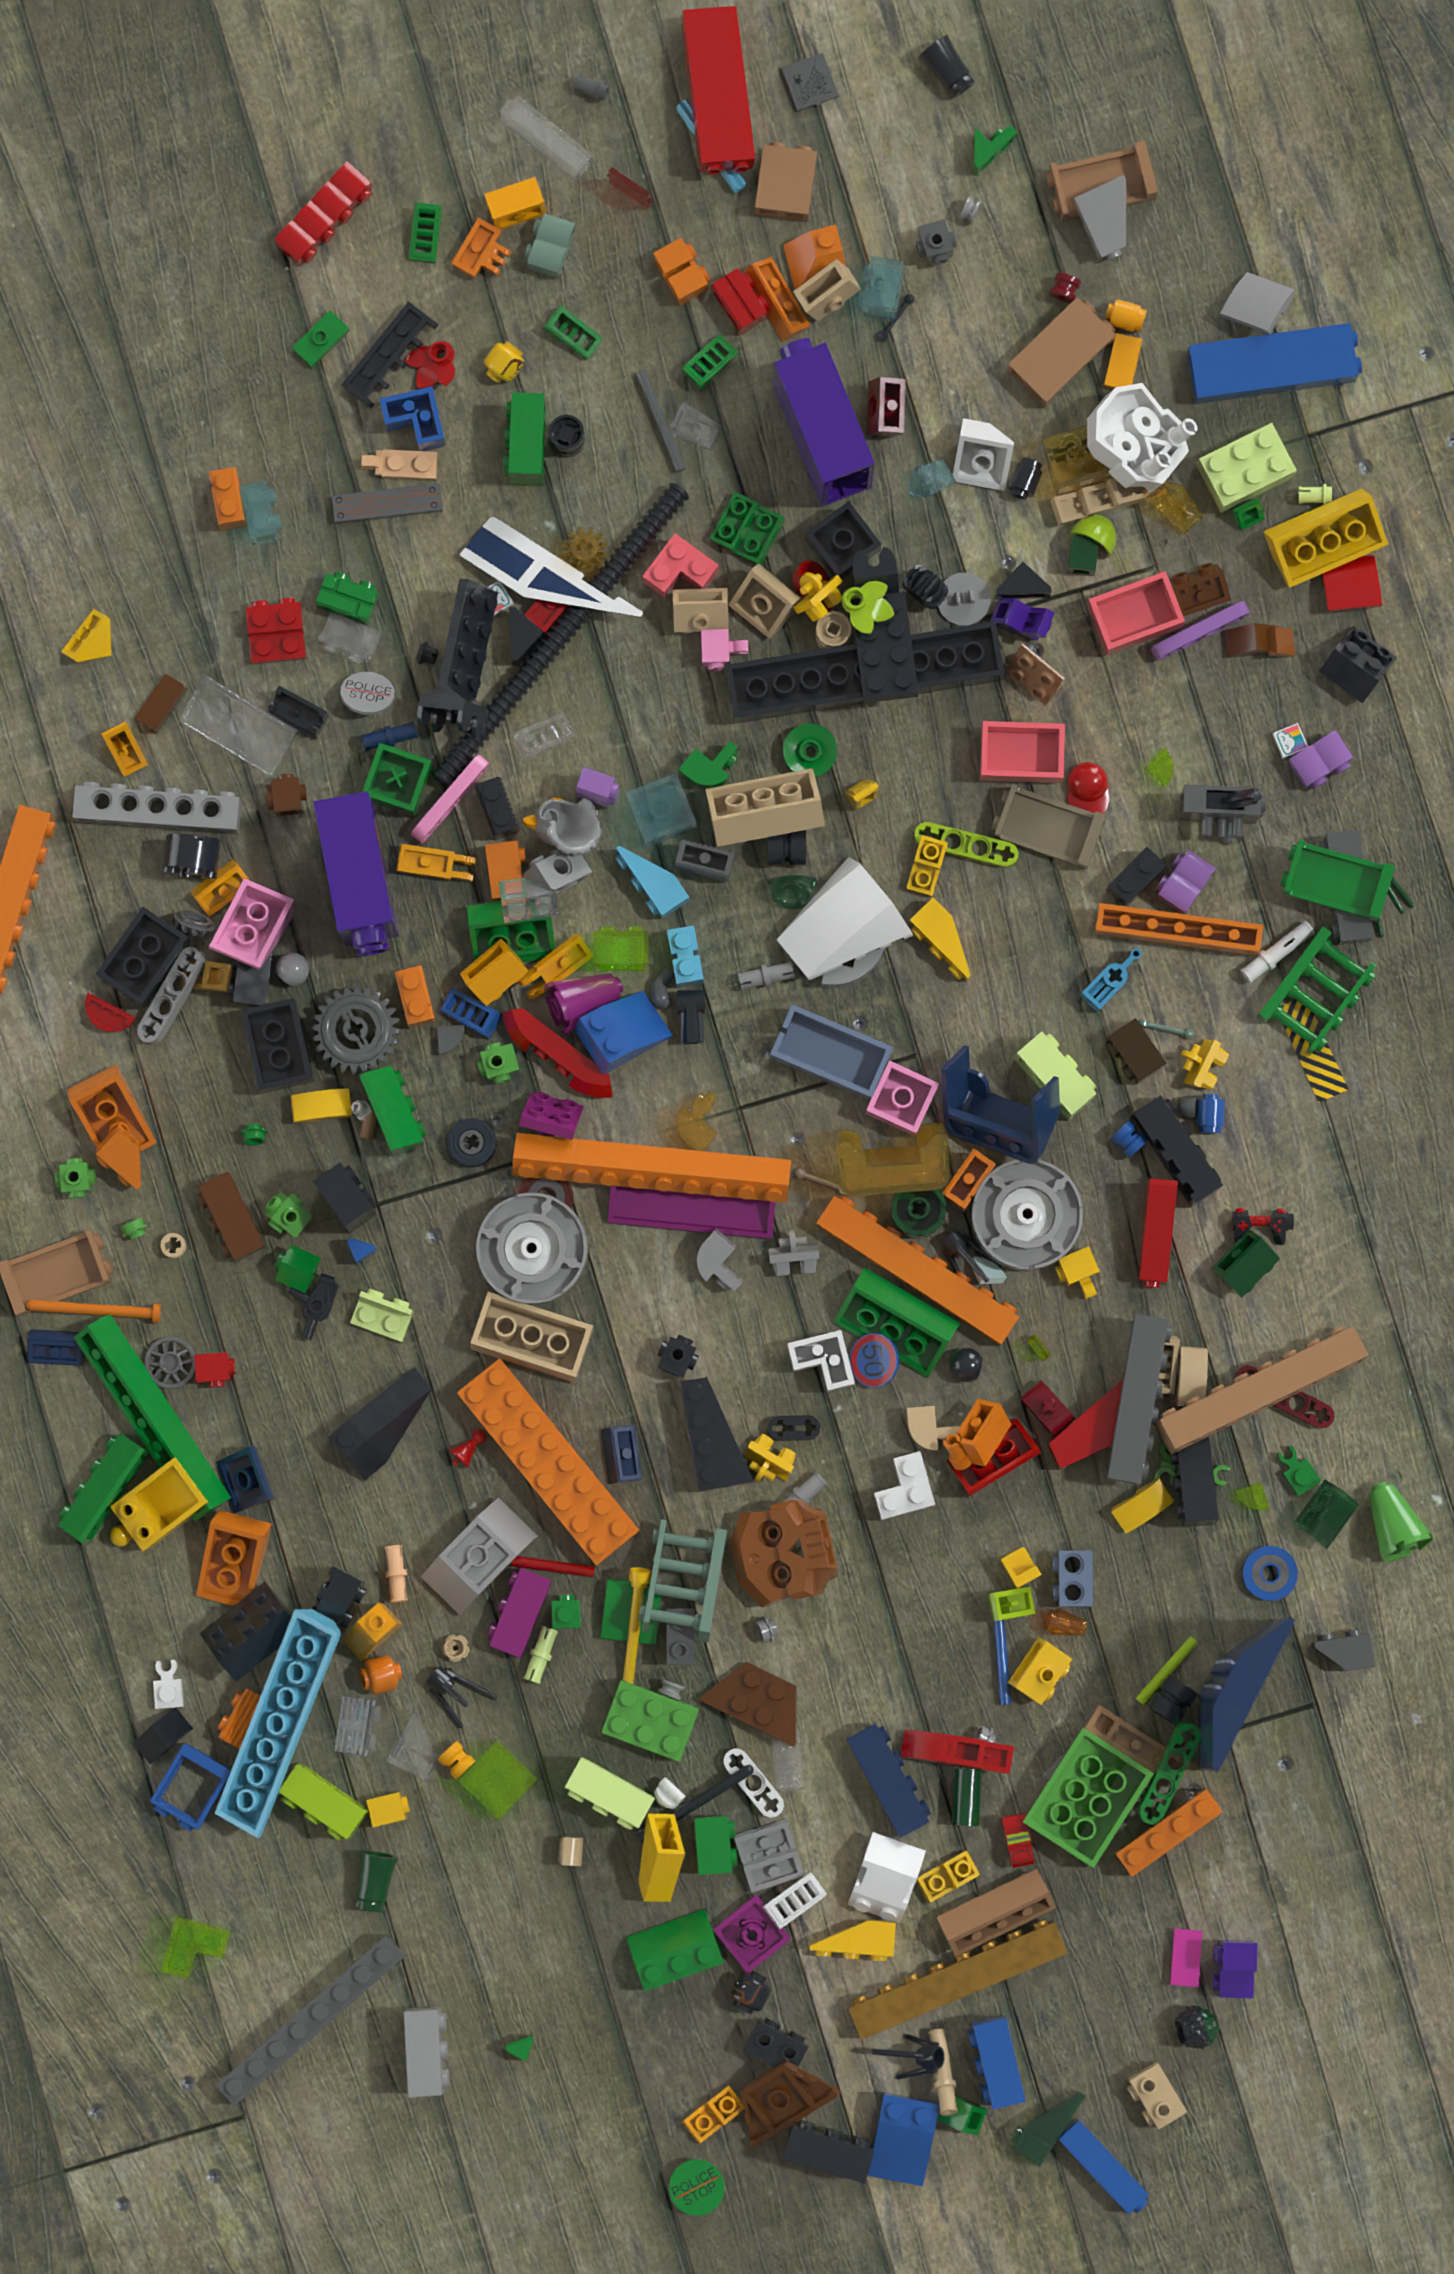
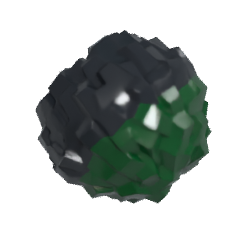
[1174,2005,1220,2050]

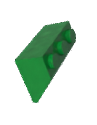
[467,897,556,962]
[359,1065,427,1156]
[626,1909,724,1992]

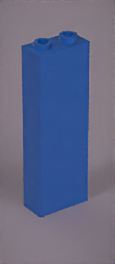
[1187,323,1362,404]

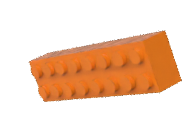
[457,1358,640,1566]

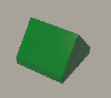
[1230,497,1265,531]
[505,2035,534,2062]

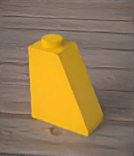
[639,1814,685,1902]

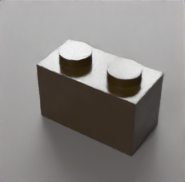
[1106,1018,1167,1084]

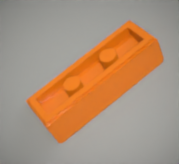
[744,257,811,341]

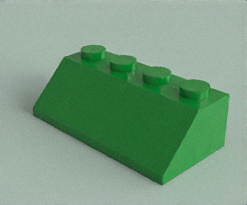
[833,1268,960,1378]
[58,1433,150,1545]

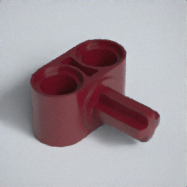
[1020,1380,1075,1437]

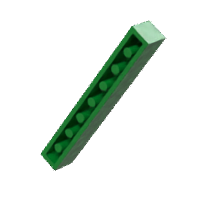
[74,1314,231,1521]

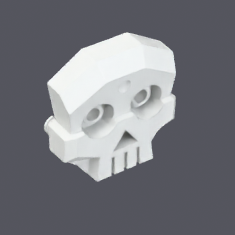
[1087,383,1197,493]

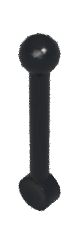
[877,294,914,342]

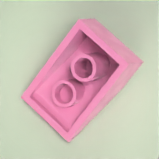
[209,878,294,970]

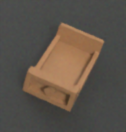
[1046,141,1158,222]
[1007,297,1116,408]
[0,1229,114,1317]

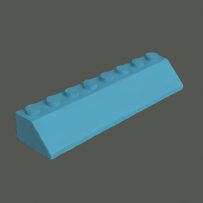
[214,1609,341,1838]

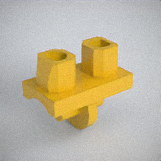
[793,572,842,622]
[1180,1039,1229,1090]
[743,1434,796,1483]

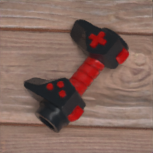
[1232,1208,1294,1245]

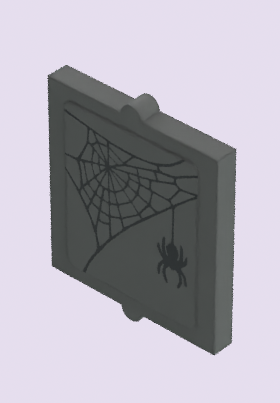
[781,53,839,112]

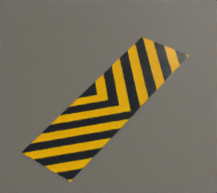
[1282,1000,1349,1103]

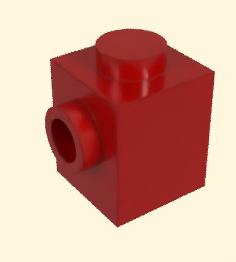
[194,1352,236,1388]

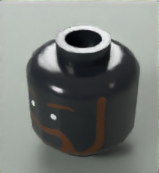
[730,1970,771,2015]

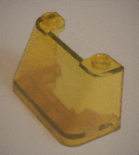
[833,1122,950,1196]

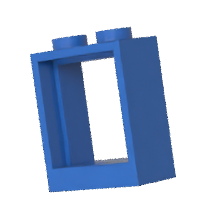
[150,1743,232,1831]

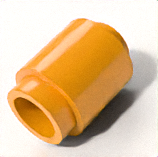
[1105,299,1147,332]

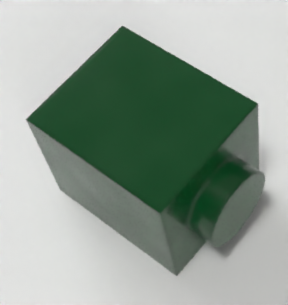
[1067,534,1099,576]

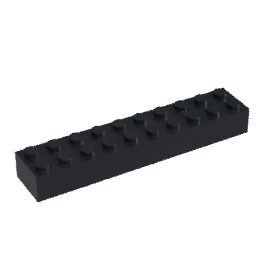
[726,621,1005,724]

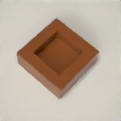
[1267,627,1295,658]

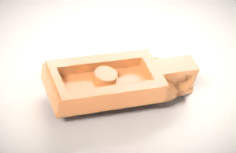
[361,449,438,481]

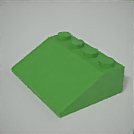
[1023,1728,1154,1868]

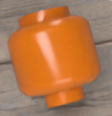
[359,1656,402,1695]

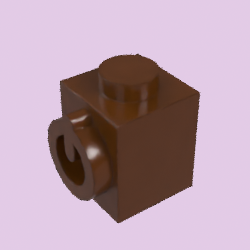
[266,774,307,817]

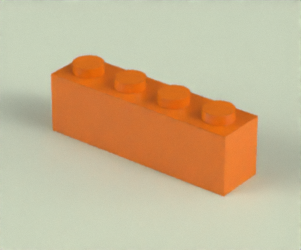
[1114,1788,1223,1877]

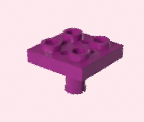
[519,1092,584,1140]
[713,1894,791,1974]

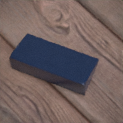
[27,1329,84,1366]
[601,1425,642,1484]

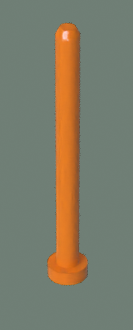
[27,1300,161,1323]

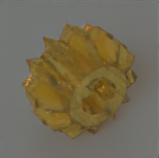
[562,527,608,573]

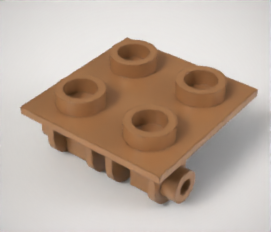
[1005,643,1064,705]

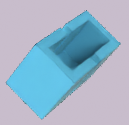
[667,925,704,988]

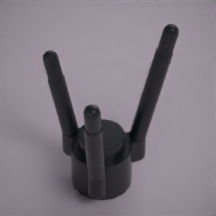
[941,1230,1002,1283]
[426,1666,497,1728]
[871,2034,945,2080]

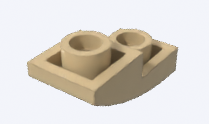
[1175,1346,1208,1406]

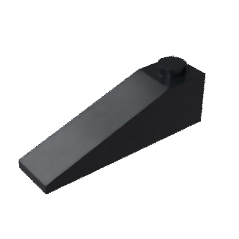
[328,1367,432,1481]

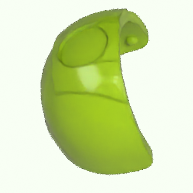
[1069,514,1117,558]

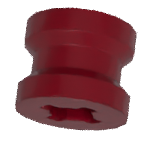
[1049,273,1081,304]

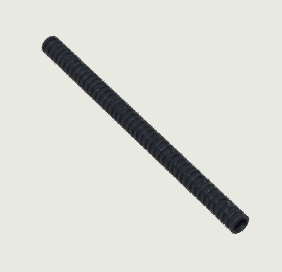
[431,483,689,787]

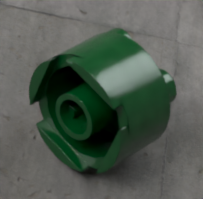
[890,1181,946,1238]

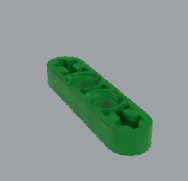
[1137,1723,1201,1825]

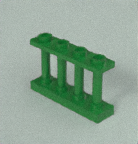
[1256,926,1376,1056]

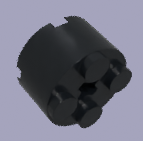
[163,833,220,880]

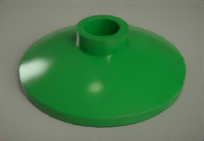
[783,723,838,777]

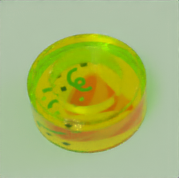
[1026,1334,1051,1362]

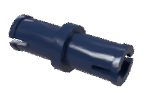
[361,721,418,752]

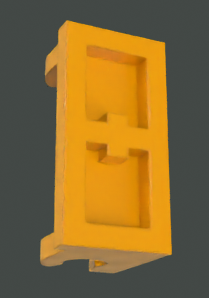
[484,177,547,230]

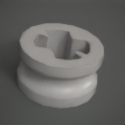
[960,196,982,224]
[657,1679,685,1700]

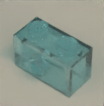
[858,256,905,321]

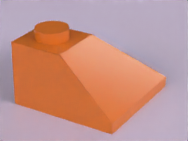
[783,225,846,290]

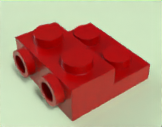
[246,598,307,665]

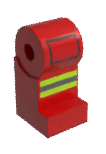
[1001,1813,1035,1868]

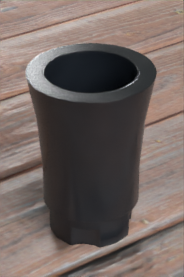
[918,35,975,98]

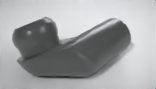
[650,966,674,1009]

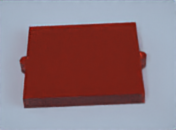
[607,167,653,209]

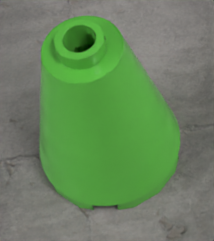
[1368,1482,1433,1562]

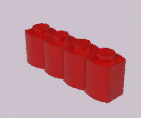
[274,162,372,266]

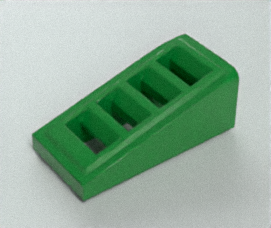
[409,203,443,263]
[542,305,604,360]
[682,334,739,391]

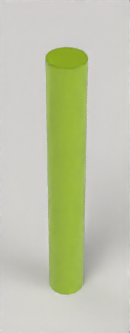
[1135,1636,1198,1706]

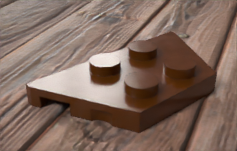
[699,1662,797,1748]
[740,2060,840,2148]

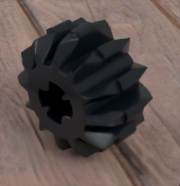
[902,564,949,610]

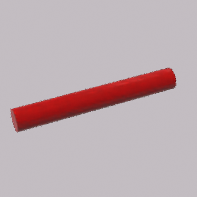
[511,1556,595,1577]

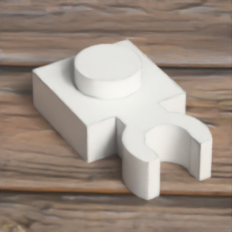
[153,1660,184,1709]

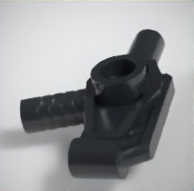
[288,1273,339,1341]

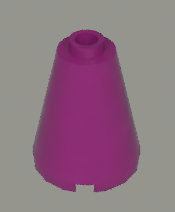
[544,973,623,1035]

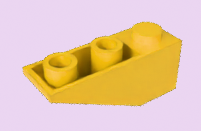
[909,897,971,982]
[809,1920,896,1961]

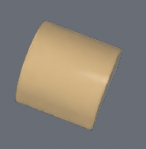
[558,1836,583,1866]

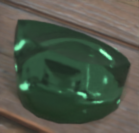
[767,875,816,909]

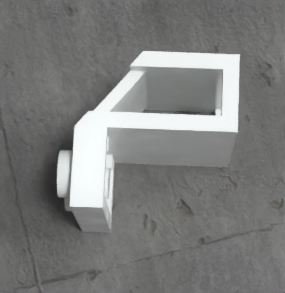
[847,1832,926,1923]

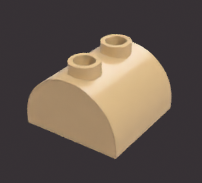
[729,564,801,639]

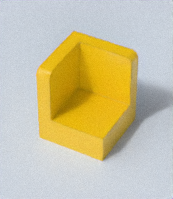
[1000,1547,1041,1589]

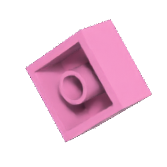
[865,1061,939,1136]

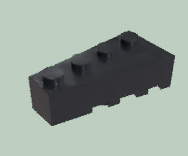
[1131,1096,1223,1208]

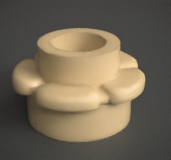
[442,1635,469,1662]

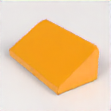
[190,859,250,917]

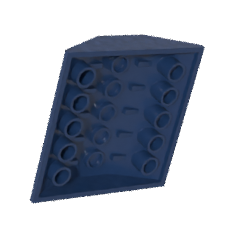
[1197,1617,1296,1773]

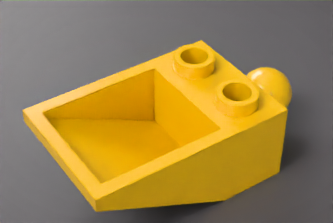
[110,1457,208,1551]

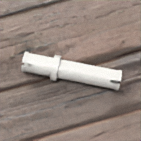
[1240,920,1315,984]

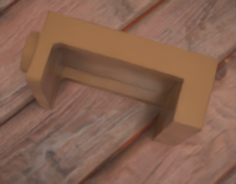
[755,142,817,222]

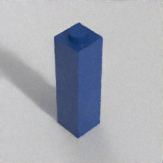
[1057,2118,1149,2214]

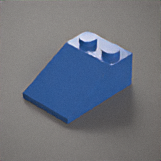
[575,991,673,1075]
[868,2092,939,2186]

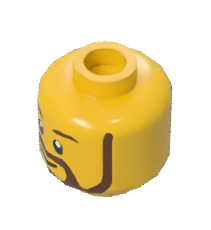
[484,341,524,383]

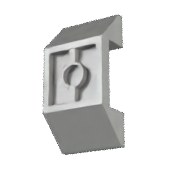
[421,1497,537,1616]

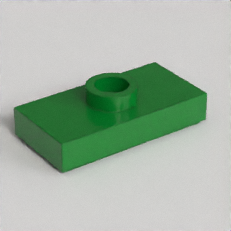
[292,310,350,368]

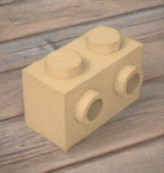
[1127,2062,1187,2129]

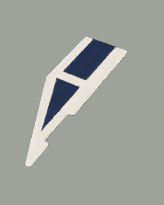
[460,517,643,617]

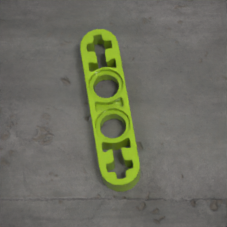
[914,822,1018,868]

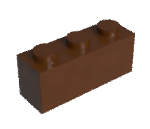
[197,1172,266,1262]

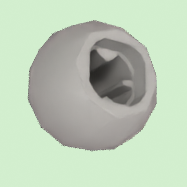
[275,953,310,986]

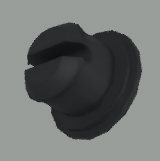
[416,641,439,665]

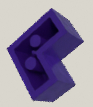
[1213,1940,1258,1999]

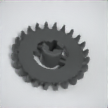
[311,985,401,1075]

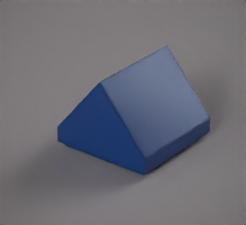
[348,1238,377,1264]

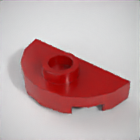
[85,992,137,1033]

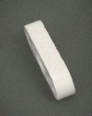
[724,1748,784,1817]

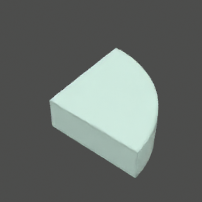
[972,1257,1007,1284]

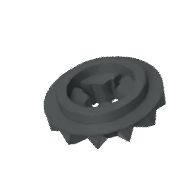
[172,910,216,938]

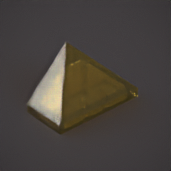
[1145,480,1203,534]

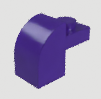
[990,598,1055,641]

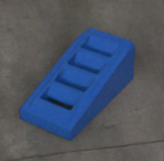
[439,987,502,1039]

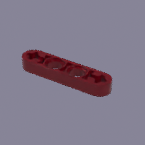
[1235,1365,1335,1429]

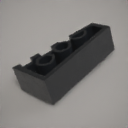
[680,1377,754,1492]
[311,1565,367,1653]

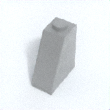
[1072,175,1126,261]

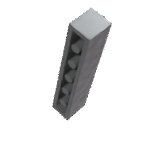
[1106,1314,1172,1485]

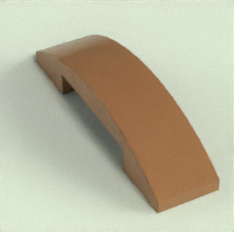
[1084,1704,1192,1783]

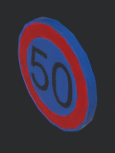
[850,1333,899,1388]

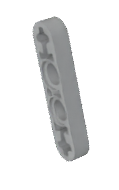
[137,947,206,1045]

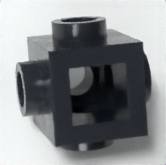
[657,1334,699,1379]

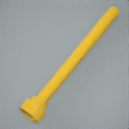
[623,1567,652,1683]

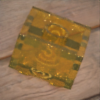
[1042,425,1111,496]

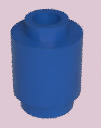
[1197,1094,1225,1133]

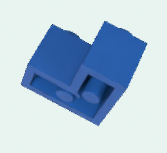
[379,387,446,451]

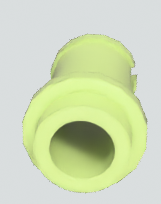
[1299,484,1332,505]

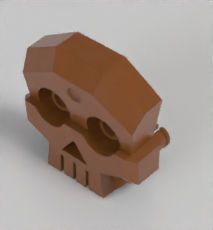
[730,1499,838,1607]

